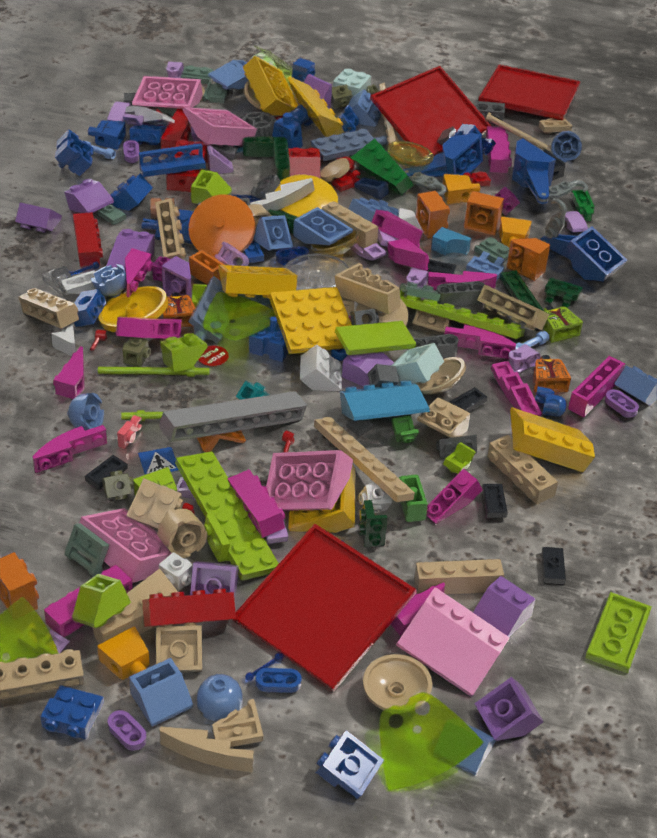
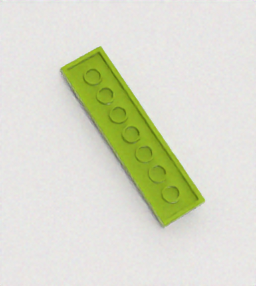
[400,290,525,339]
[175,451,279,581]

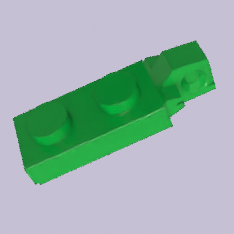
[571,190,595,221]

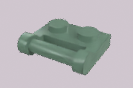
[64,523,109,577]

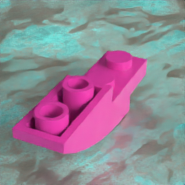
[427,271,497,290]
[116,317,182,339]
[444,325,516,359]
[32,425,107,473]

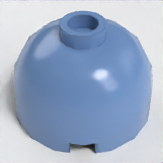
[551,131,582,162]
[91,264,126,297]
[67,393,104,430]
[197,674,243,722]

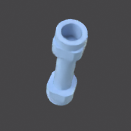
[86,141,116,160]
[515,331,549,349]

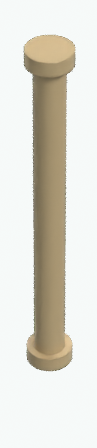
[485,113,552,152]

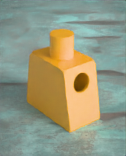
[442,174,480,204]
[499,217,532,248]
[97,626,150,680]

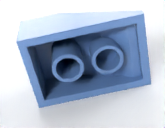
[293,207,353,245]

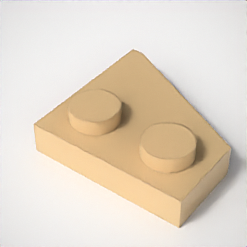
[539,118,572,134]
[212,699,263,747]

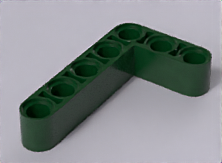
[243,137,290,181]

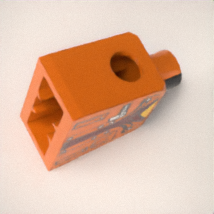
[163,292,195,328]
[533,355,571,392]

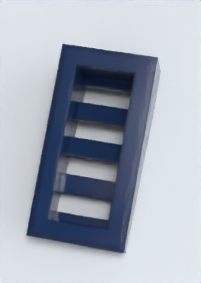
[354,177,389,200]

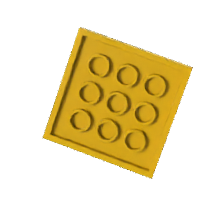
[269,287,352,354]

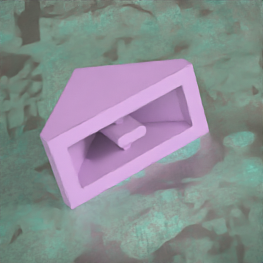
[207,145,234,174]

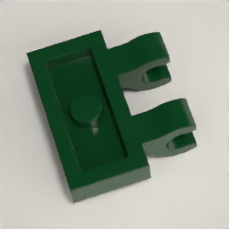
[544,278,583,308]

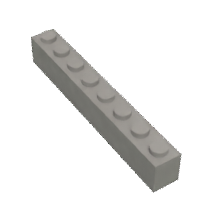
[159,391,307,442]

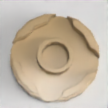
[320,158,350,182]

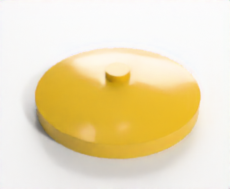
[275,175,338,217]
[98,286,169,332]

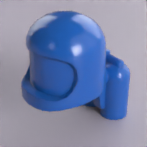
[290,104,313,126]
[535,386,567,417]

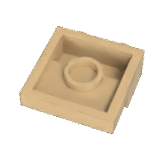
[126,478,183,530]
[156,623,202,673]

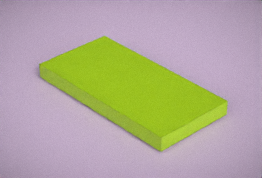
[335,321,416,355]
[585,592,652,674]

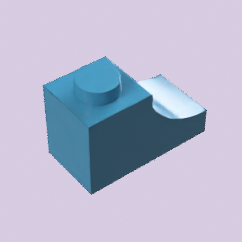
[431,227,471,256]

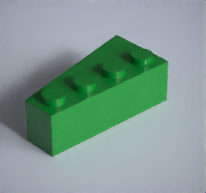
[351,138,414,195]

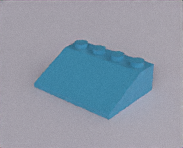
[340,380,430,421]

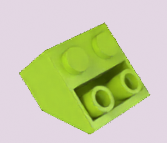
[191,170,232,205]
[160,333,207,372]
[72,574,131,628]

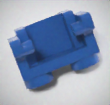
[338,105,359,132]

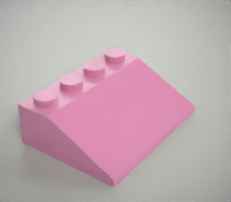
[132,76,203,109]
[183,107,257,147]
[266,450,353,511]
[79,508,172,583]
[396,587,510,697]

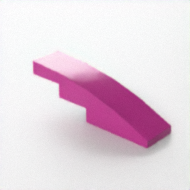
[490,361,542,416]

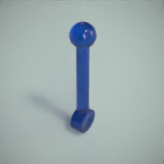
[66,262,100,278]
[245,653,283,681]

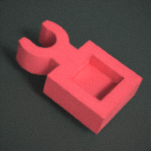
[117,415,142,449]

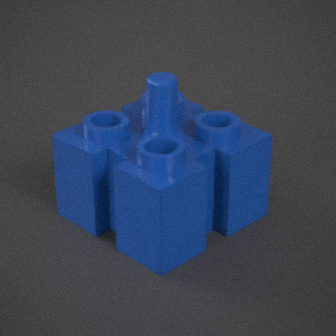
[55,129,93,176]
[249,315,288,362]

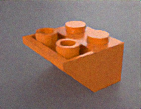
[506,238,550,281]
[189,250,226,285]

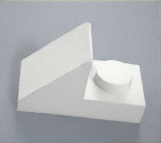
[51,323,76,356]

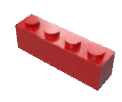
[161,108,191,149]
[73,212,103,267]
[142,589,236,627]

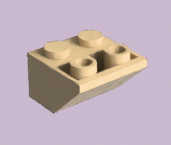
[417,397,470,438]

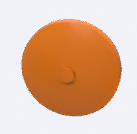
[189,194,256,258]

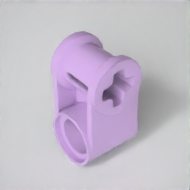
[166,62,184,78]
[215,241,249,266]
[405,267,429,294]
[509,344,541,374]

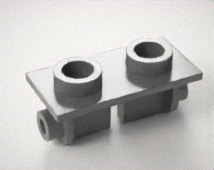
[436,434,477,458]

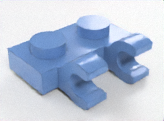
[466,251,505,281]

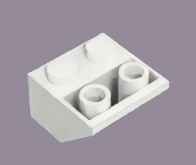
[300,345,342,391]

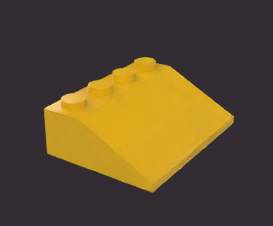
[243,56,298,115]
[287,76,344,137]
[218,265,297,298]
[510,407,595,472]
[288,453,356,533]

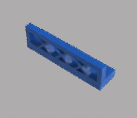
[139,143,206,177]

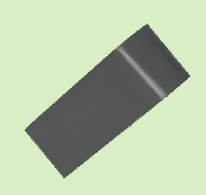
[437,281,484,306]
[407,334,459,359]

